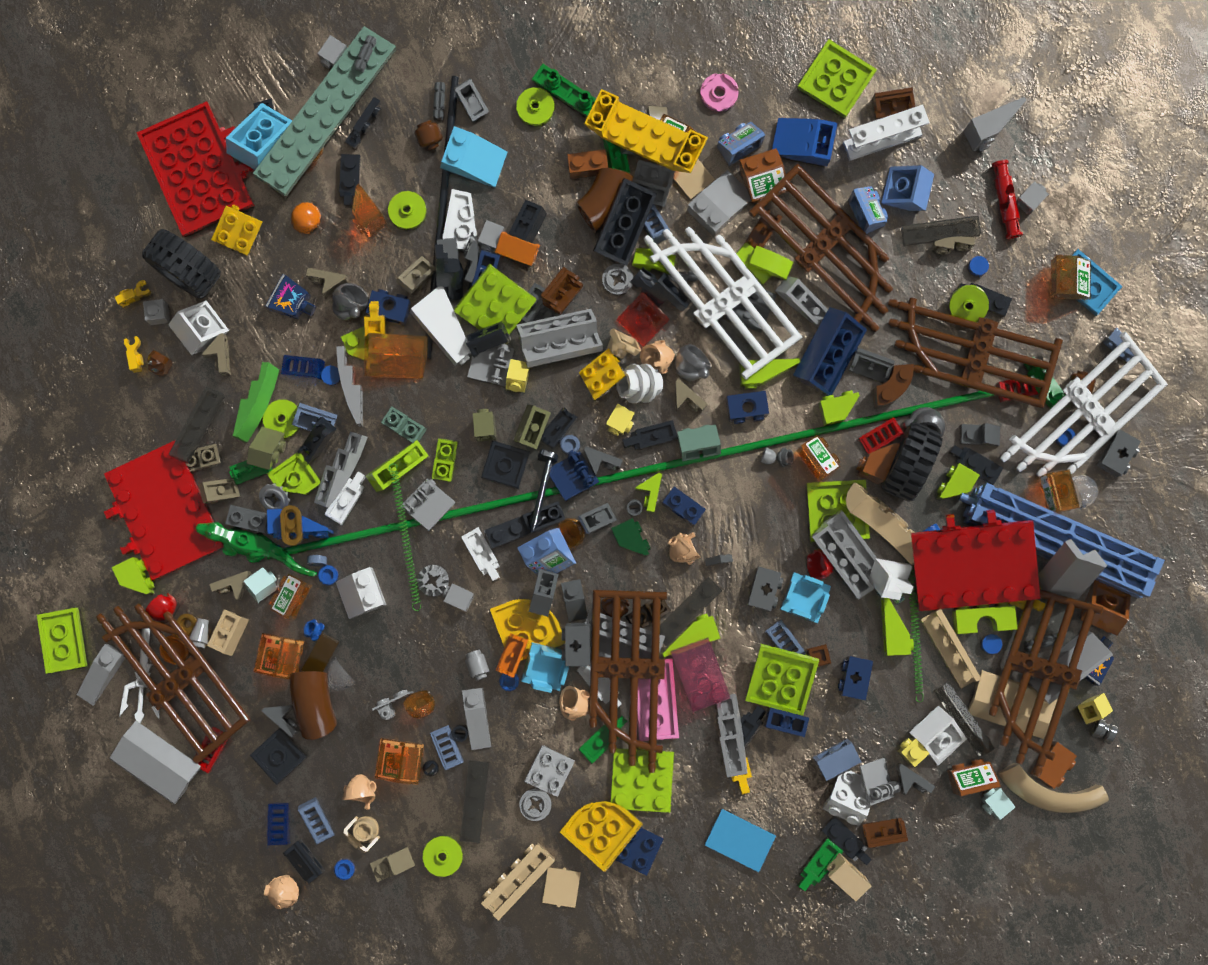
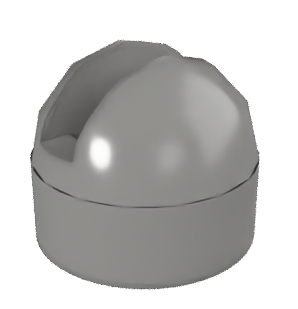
[760,447,776,464]

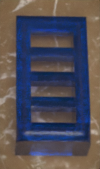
[281,355,325,380]
[267,803,290,846]

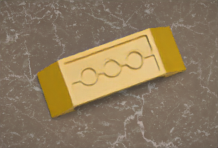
[584,89,708,173]

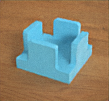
[780,572,831,623]
[521,642,569,693]

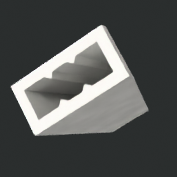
[410,287,471,366]

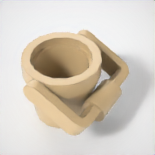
[606,328,641,359]
[342,816,380,853]

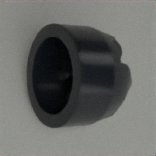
[452,725,468,742]
[423,760,439,776]

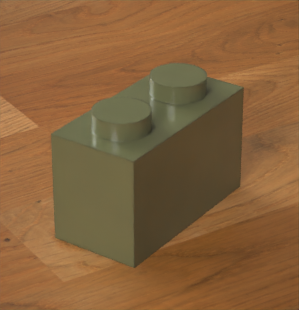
[513,404,551,449]
[473,409,497,442]
[247,427,286,470]

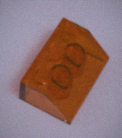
[364,333,427,379]

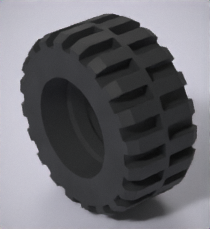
[142,229,221,299]
[881,422,943,502]

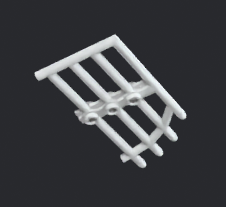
[644,227,803,380]
[1000,332,1168,478]

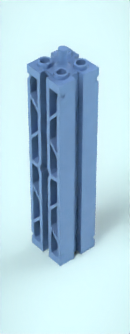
[959,483,1165,599]

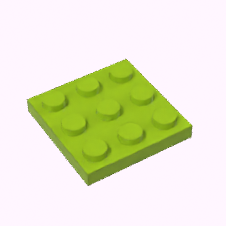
[797,39,877,119]
[454,264,536,335]
[806,480,870,542]
[745,644,819,716]
[611,748,674,813]

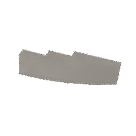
[336,346,363,427]
[314,431,368,508]
[715,694,748,777]

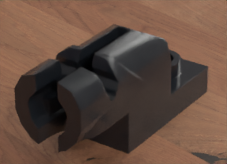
[435,244,463,300]
[630,267,691,312]

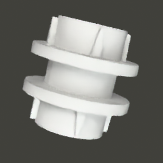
[616,364,663,403]

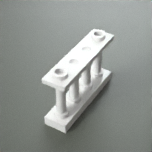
[843,105,930,161]

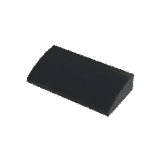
[593,178,657,266]

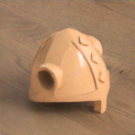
[640,340,675,374]
[668,532,701,565]
[559,686,590,721]
[342,774,376,810]
[264,875,299,910]

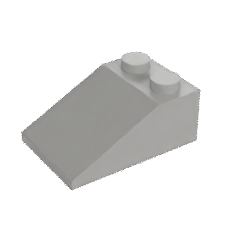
[964,97,1026,151]
[687,170,751,237]

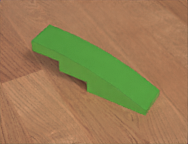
[233,362,280,443]

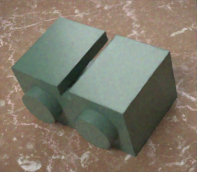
[677,425,721,461]

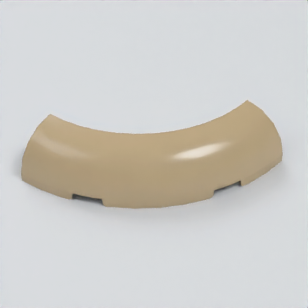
[846,483,915,565]
[997,763,1109,813]

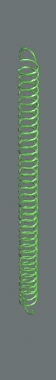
[389,463,421,611]
[907,561,923,702]

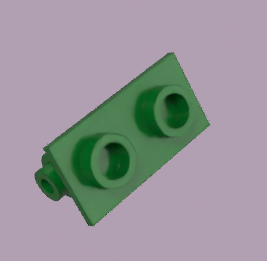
[229,460,273,485]

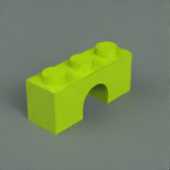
[952,602,1017,634]

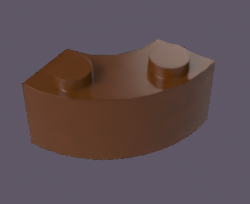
[873,364,914,409]

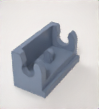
[292,403,337,431]
[813,739,861,781]

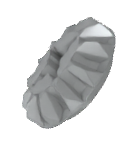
[602,264,633,295]
[259,483,290,510]
[417,565,449,596]
[519,788,552,821]

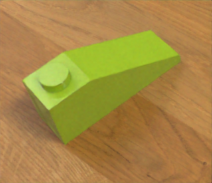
[739,359,800,390]
[365,440,428,492]
[881,597,914,656]
[662,614,720,657]

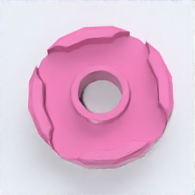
[700,74,739,112]

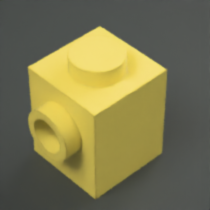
[506,359,530,393]
[606,403,635,436]
[1077,693,1113,724]
[898,738,930,767]

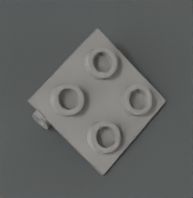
[467,344,515,386]
[400,478,456,531]
[372,689,414,720]
[524,745,575,797]
[859,758,902,806]

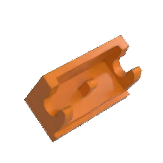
[495,232,540,266]
[496,633,529,678]

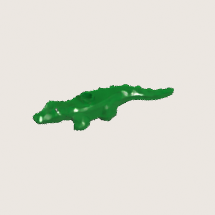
[196,522,317,577]

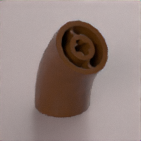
[576,168,633,233]
[289,671,337,740]

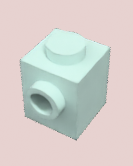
[244,568,277,603]
[981,787,1015,820]

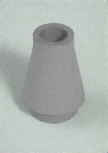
[189,618,209,649]

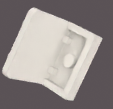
[823,770,870,826]

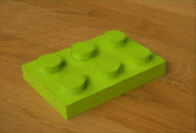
[37,608,87,674]

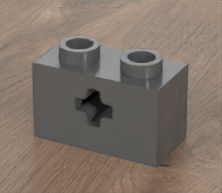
[1096,430,1141,477]
[225,505,268,535]
[747,566,783,612]
[529,569,559,616]
[562,623,591,666]

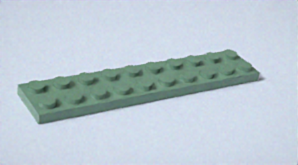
[253,26,396,197]

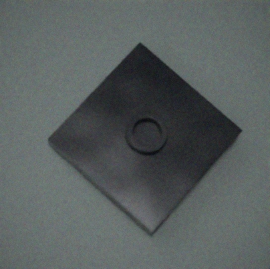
[481,440,530,490]
[250,728,307,785]

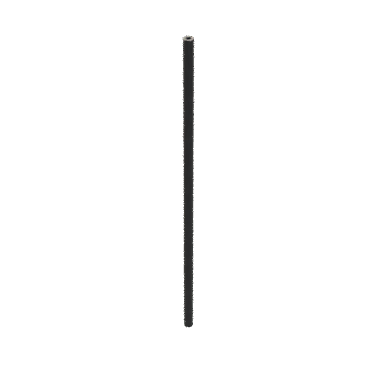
[423,76,459,360]

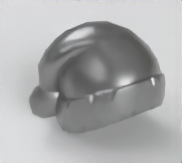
[332,283,369,320]
[675,344,712,381]
[903,407,945,437]

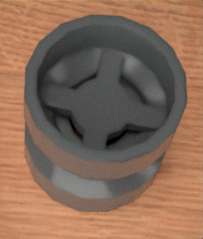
[1090,719,1118,744]

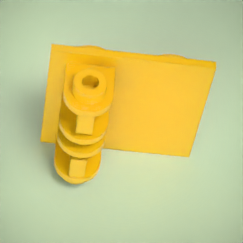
[211,205,263,256]
[579,348,625,400]

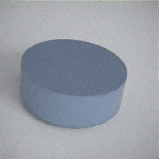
[560,435,580,455]
[307,555,327,566]

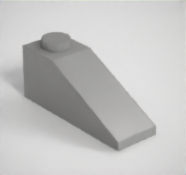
[775,276,828,328]
[77,644,125,706]
[462,688,491,750]

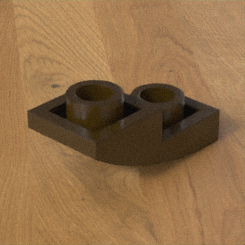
[625,600,671,628]
[301,632,340,672]

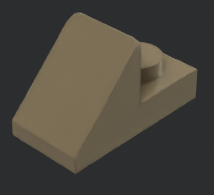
[396,256,435,294]
[306,268,349,298]
[202,333,231,376]
[675,378,708,413]
[198,478,240,505]
[209,571,252,601]
[370,847,415,882]

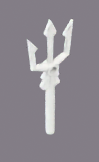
[119,628,159,723]

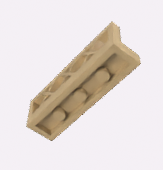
[920,609,981,689]

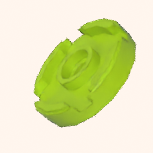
[516,87,554,126]
[388,191,427,230]
[950,285,989,322]
[263,399,300,439]
[423,836,463,877]

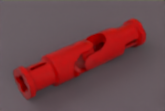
[992,160,1023,239]

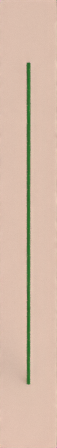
[267,391,994,560]

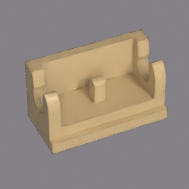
[207,609,249,656]
[827,853,872,901]

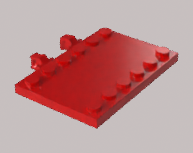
[137,101,255,237]
[104,440,224,581]
[911,510,1040,611]

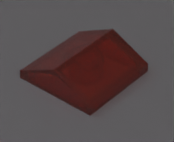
[617,292,670,347]

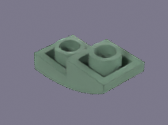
[381,406,427,443]

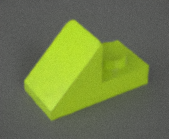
[635,473,662,514]

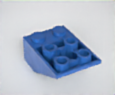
[772,118,838,166]
[267,509,334,540]

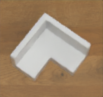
[868,558,913,600]

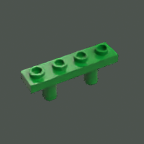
[532,64,596,117]

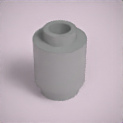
[465,650,490,681]

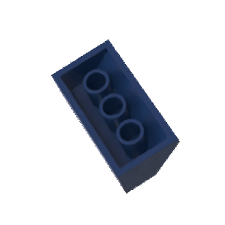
[793,307,867,396]

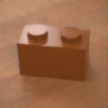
[567,149,608,179]
[1030,741,1077,789]

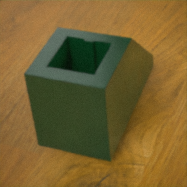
[611,518,651,557]

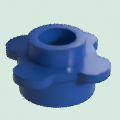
[304,619,324,641]

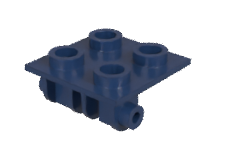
[549,450,599,501]
[615,827,664,876]

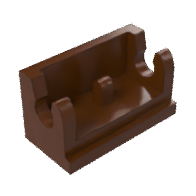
[872,87,915,120]
[744,209,783,249]
[541,267,583,315]
[862,817,908,848]

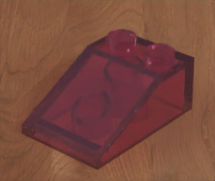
[671,637,730,712]

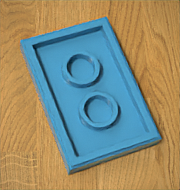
[1052,249,1123,316]
[704,809,776,872]

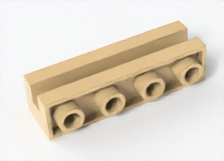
[481,843,555,921]

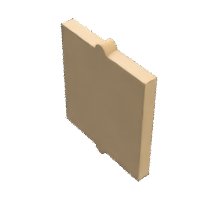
[674,159,715,200]
[542,867,581,908]

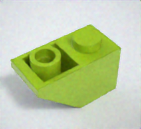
[818,390,860,426]
[936,463,980,500]
[112,557,155,595]

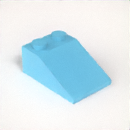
[226,103,292,170]
[440,126,507,188]

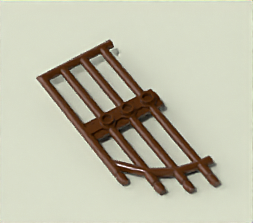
[748,163,893,332]
[888,298,1063,409]
[589,590,667,773]
[989,590,1103,777]
[96,604,251,764]

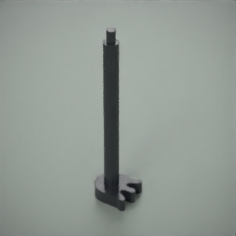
[531,449,558,532]

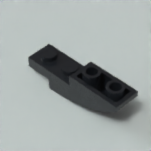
[484,501,566,549]

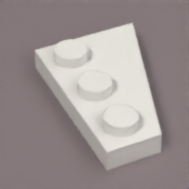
[442,189,479,252]

